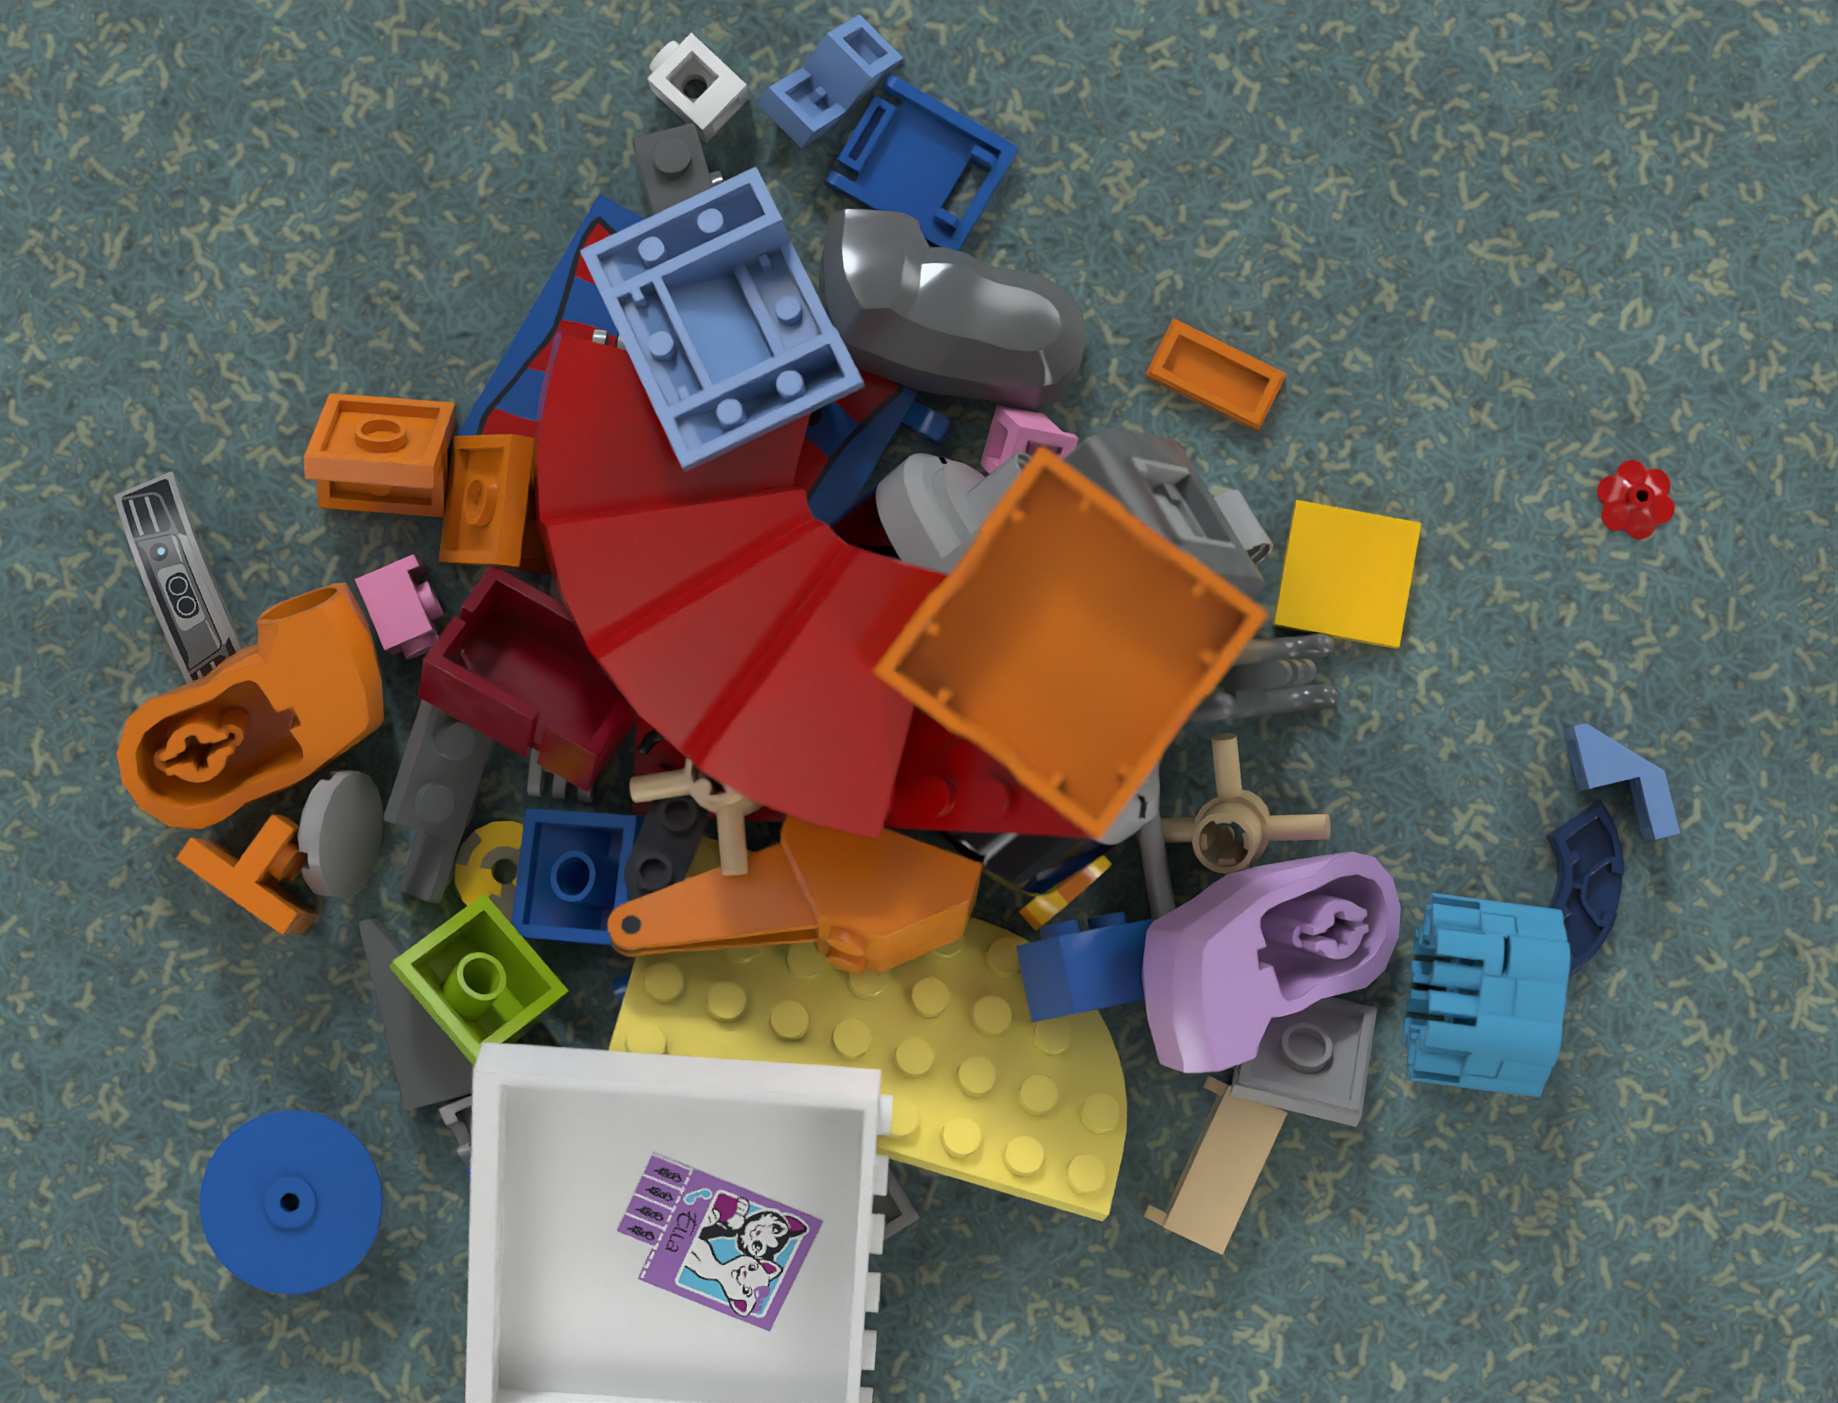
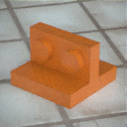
[304,393,456,517]
[438,434,552,575]
[176,814,319,935]

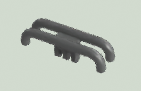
[1189,633,1340,722]

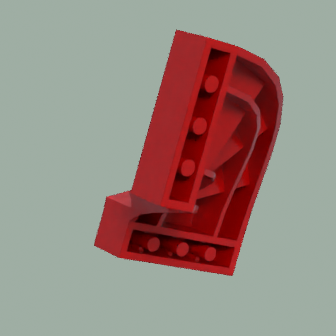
[532,333,949,839]

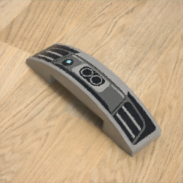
[114,471,246,684]

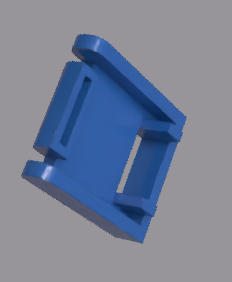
[825,74,1019,252]

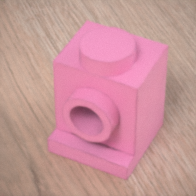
[980,404,1078,474]
[355,554,444,659]

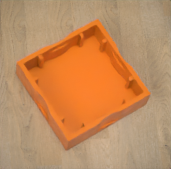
[874,445,1269,840]

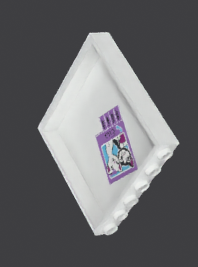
[465,1042,893,1403]

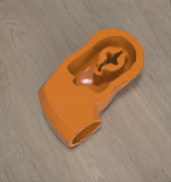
[117,583,384,829]

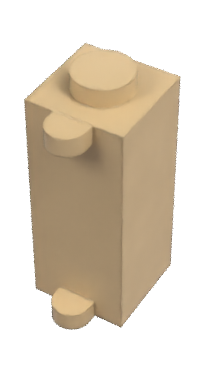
[1144,1076,1287,1255]

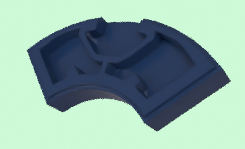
[1546,799,1624,977]

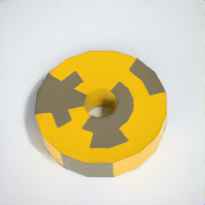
[454,821,523,922]

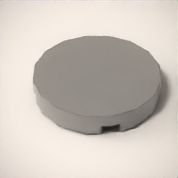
[298,769,383,900]

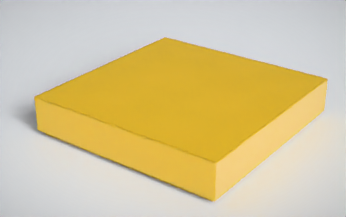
[1272,500,1421,649]

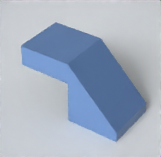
[757,14,903,148]
[1563,723,1680,841]

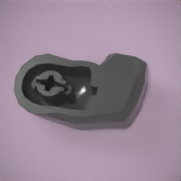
[819,209,1087,411]

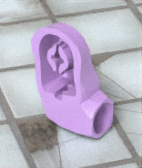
[1141,852,1401,1073]

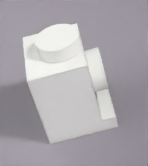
[647,33,749,143]

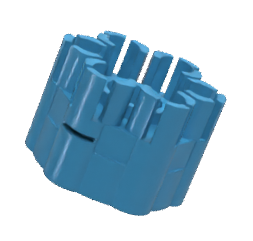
[1403,893,1570,1097]

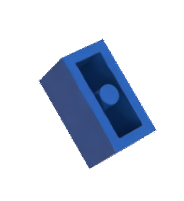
[1016,911,1154,1023]

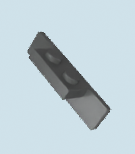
[383,700,495,904]

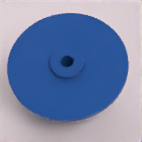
[199,1110,383,1294]

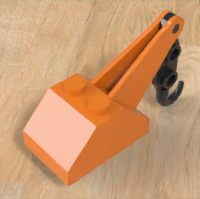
[608,728,983,974]

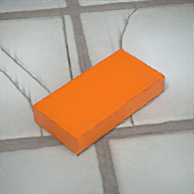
[1144,318,1287,432]

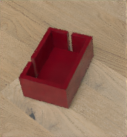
[418,564,639,792]

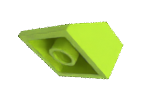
[389,894,569,1066]

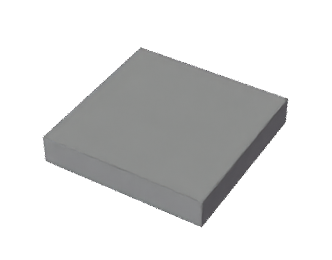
[1230,996,1377,1127]

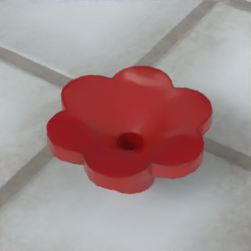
[1597,460,1675,539]

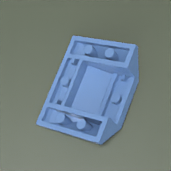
[580,167,865,472]

